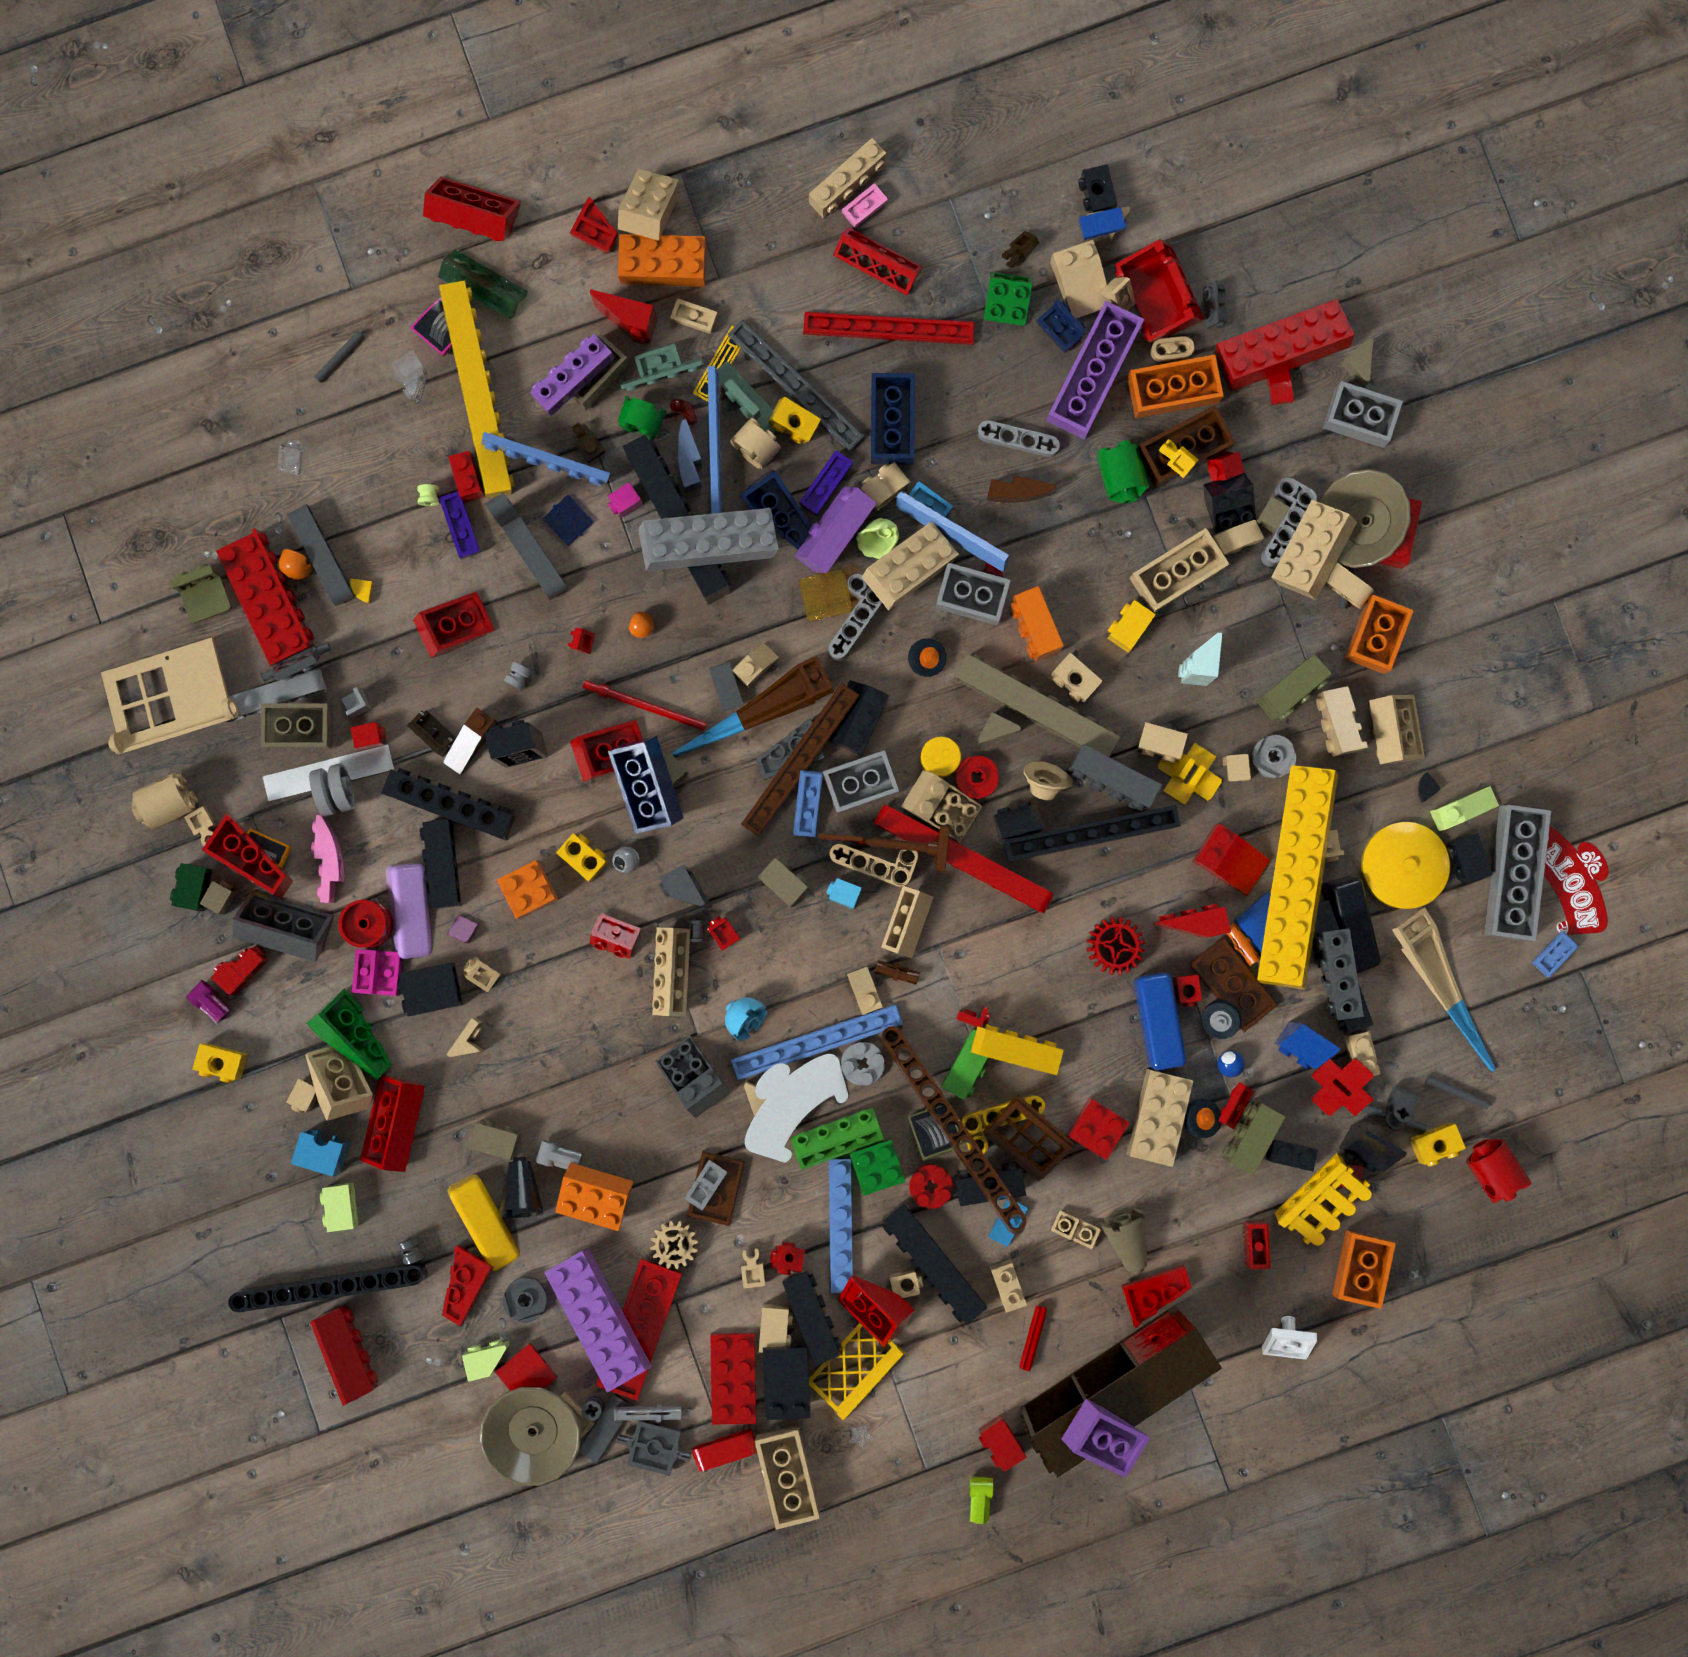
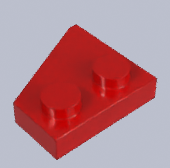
[570,197,618,254]

